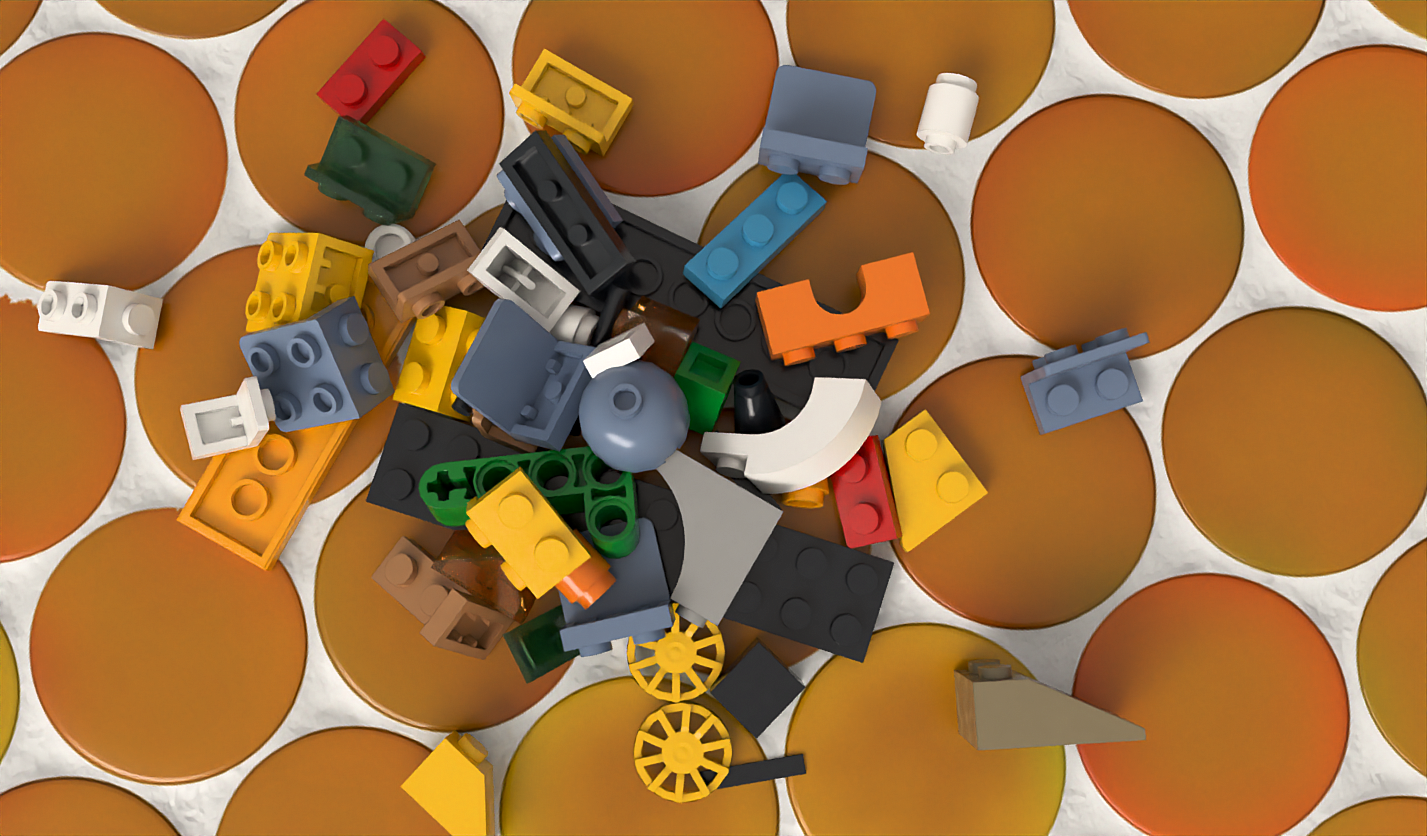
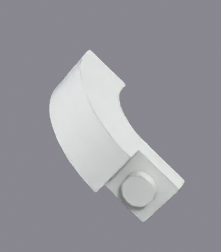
[700,377,882,494]

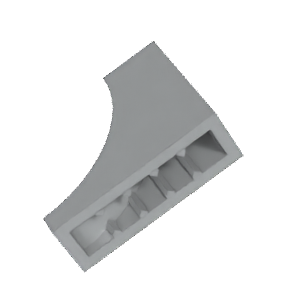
[656,450,783,628]

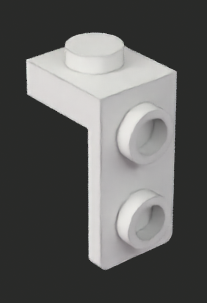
[38,281,163,349]
[180,376,276,460]

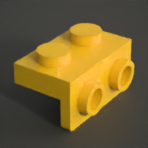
[509,49,634,156]
[392,306,486,422]
[465,467,591,599]

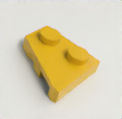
[882,409,988,552]

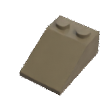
[954,659,1146,750]

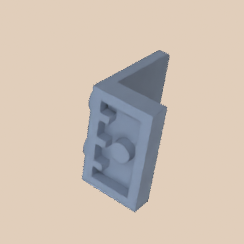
[1020,328,1150,435]

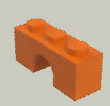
[755,252,930,366]

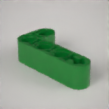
[418,446,640,559]

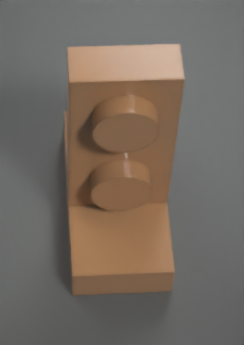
[371,536,515,660]

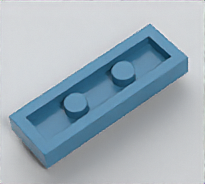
[683,174,827,309]

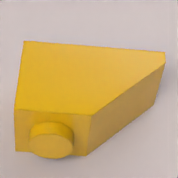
[400,730,495,836]

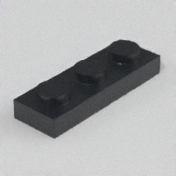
[499,130,636,295]

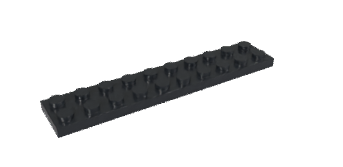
[366,403,894,663]

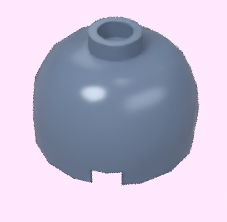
[578,360,690,473]

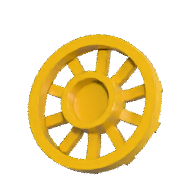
[627,602,725,703]
[633,701,732,804]

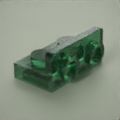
[304,115,436,226]

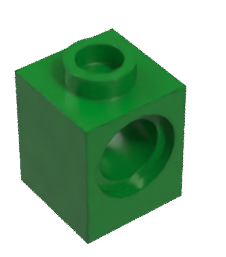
[674,341,741,435]

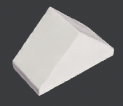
[467,227,580,332]

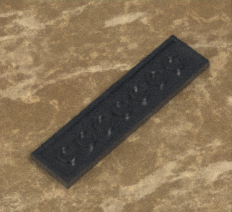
[481,200,899,410]

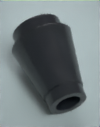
[733,369,786,434]

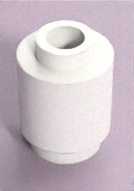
[917,73,979,155]

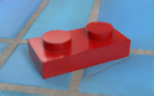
[316,18,426,132]
[830,435,903,548]

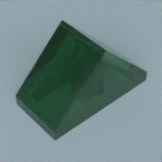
[503,604,580,684]

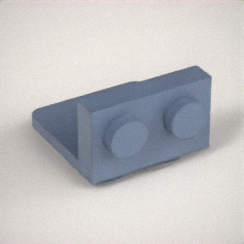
[758,65,876,185]
[239,296,395,432]
[451,298,596,452]
[558,518,676,657]

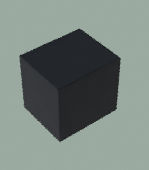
[710,637,806,738]

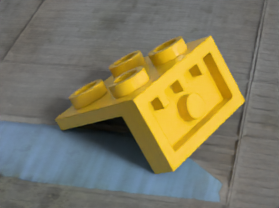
[245,233,374,332]

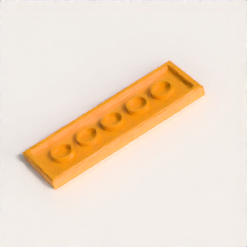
[176,275,417,571]

